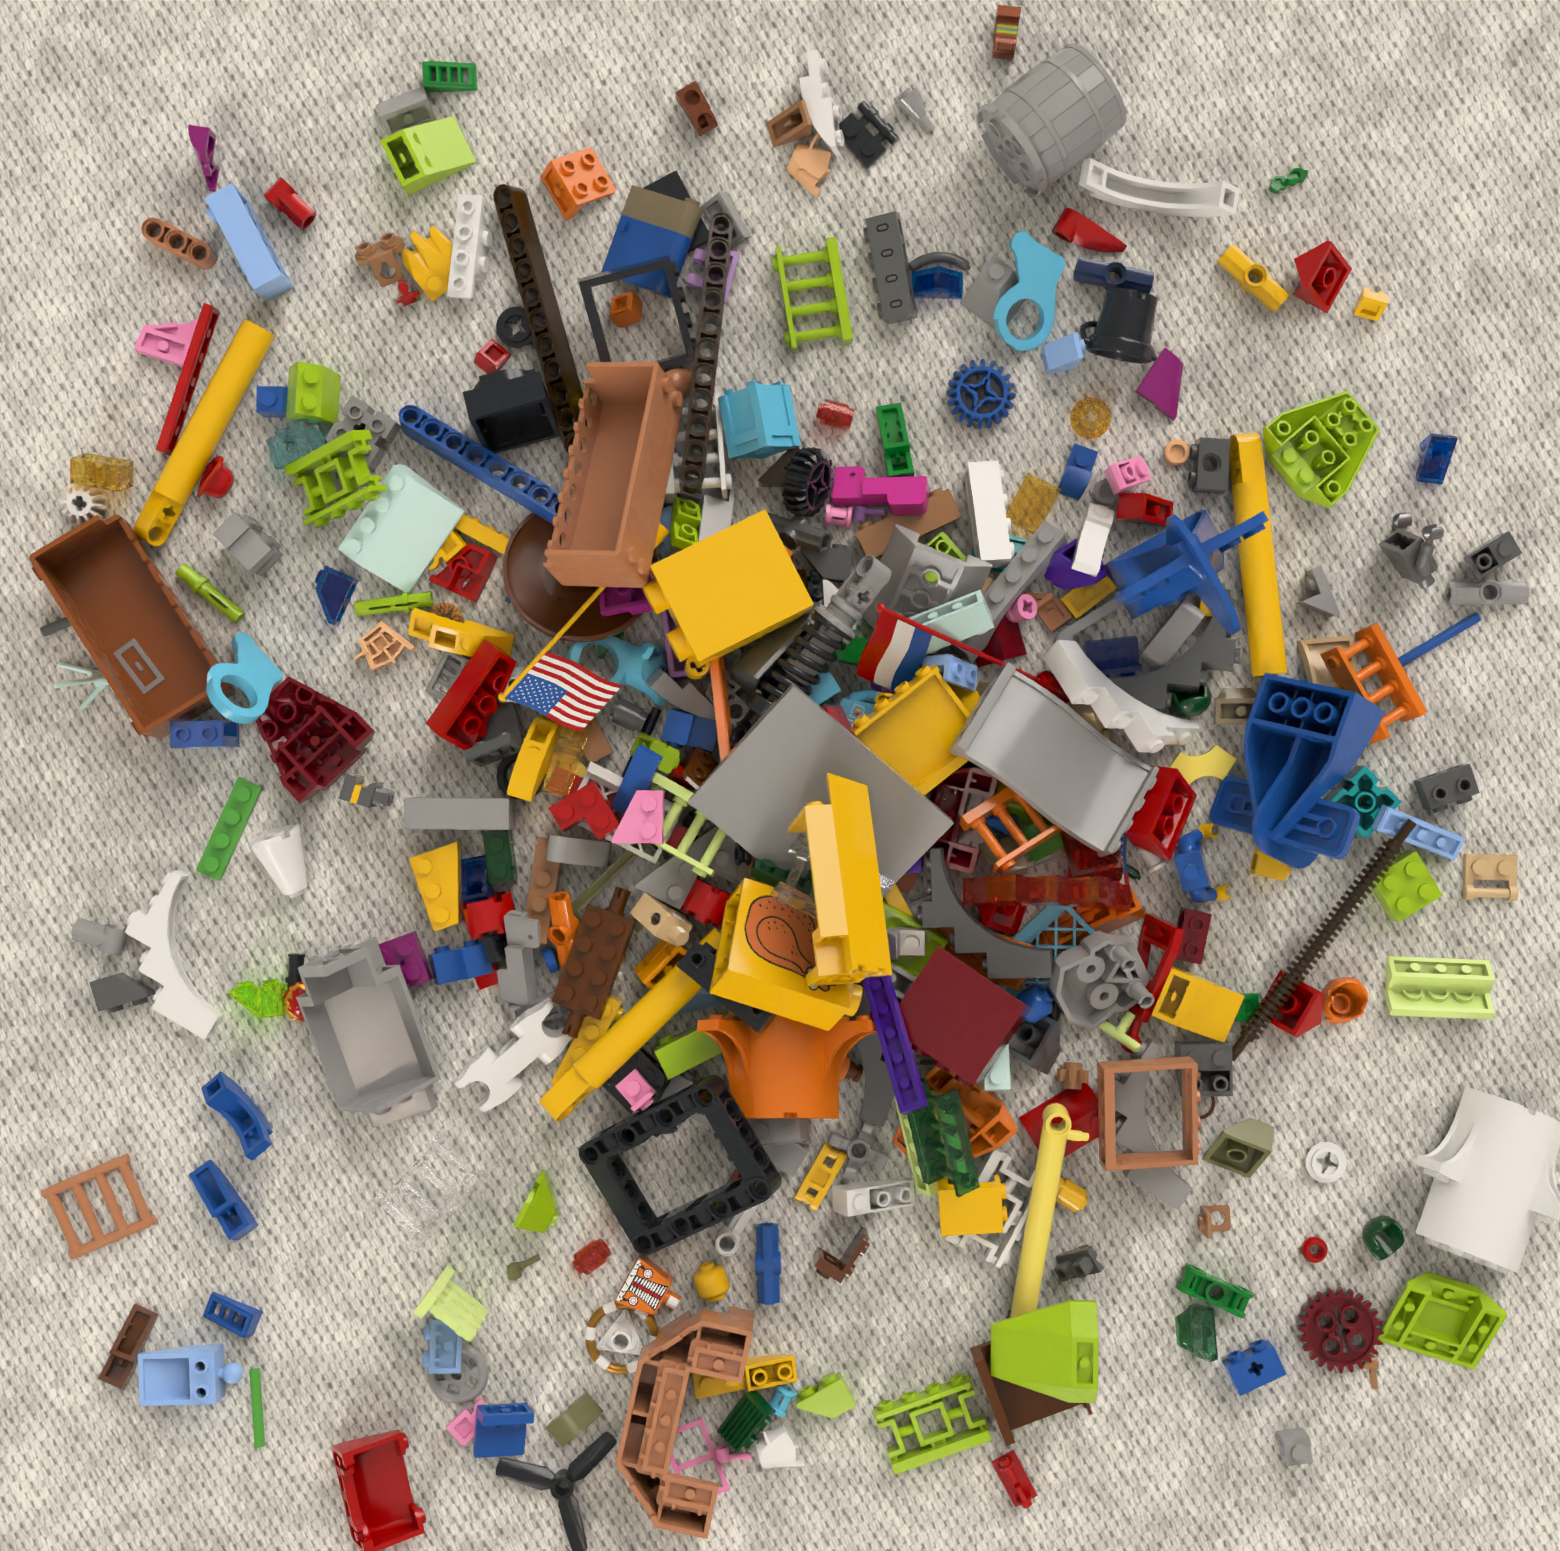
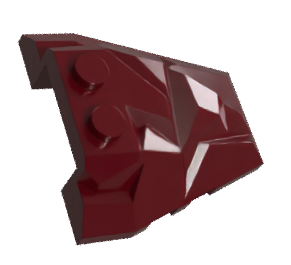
[256,676,376,803]

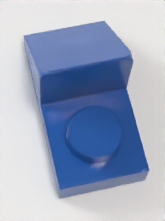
[1056,443,1098,501]

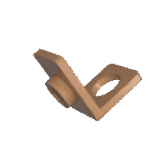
[1197,1205,1231,1238]

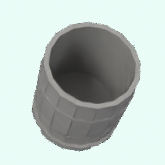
[976,44,1127,197]

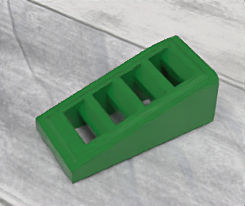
[422,61,477,93]

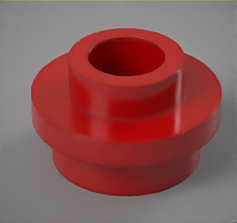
[1301,1236,1328,1263]

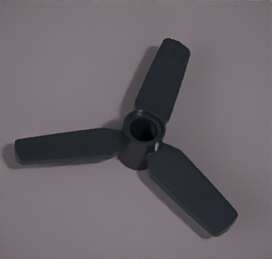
[495,1432,617,1551]

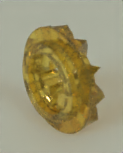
[1070,397,1112,439]

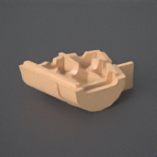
[786,132,832,199]
[354,621,415,670]

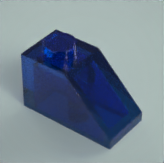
[315,565,359,627]

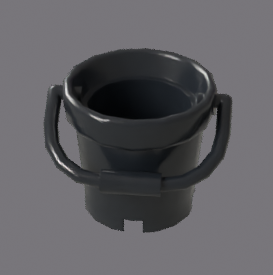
[1079,287,1158,364]

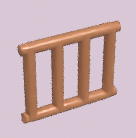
[41,1154,158,1260]

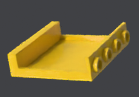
[849,665,970,795]

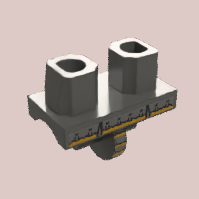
[1054,1245,1104,1282]

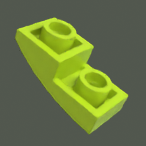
[670,497,701,549]

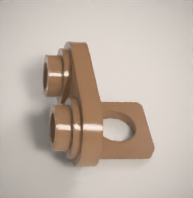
[354,233,405,287]

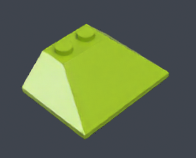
[1376,1272,1507,1369]

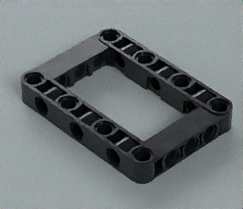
[579,1075,782,1256]

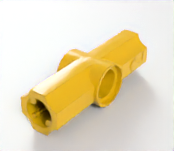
[1217,244,1290,313]

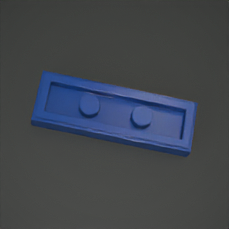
[611,744,663,814]

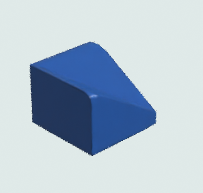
[986,814,1020,837]

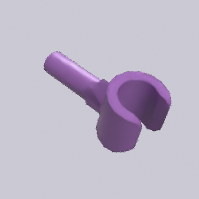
[851,505,888,522]

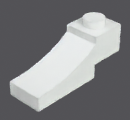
[1071,503,1114,577]

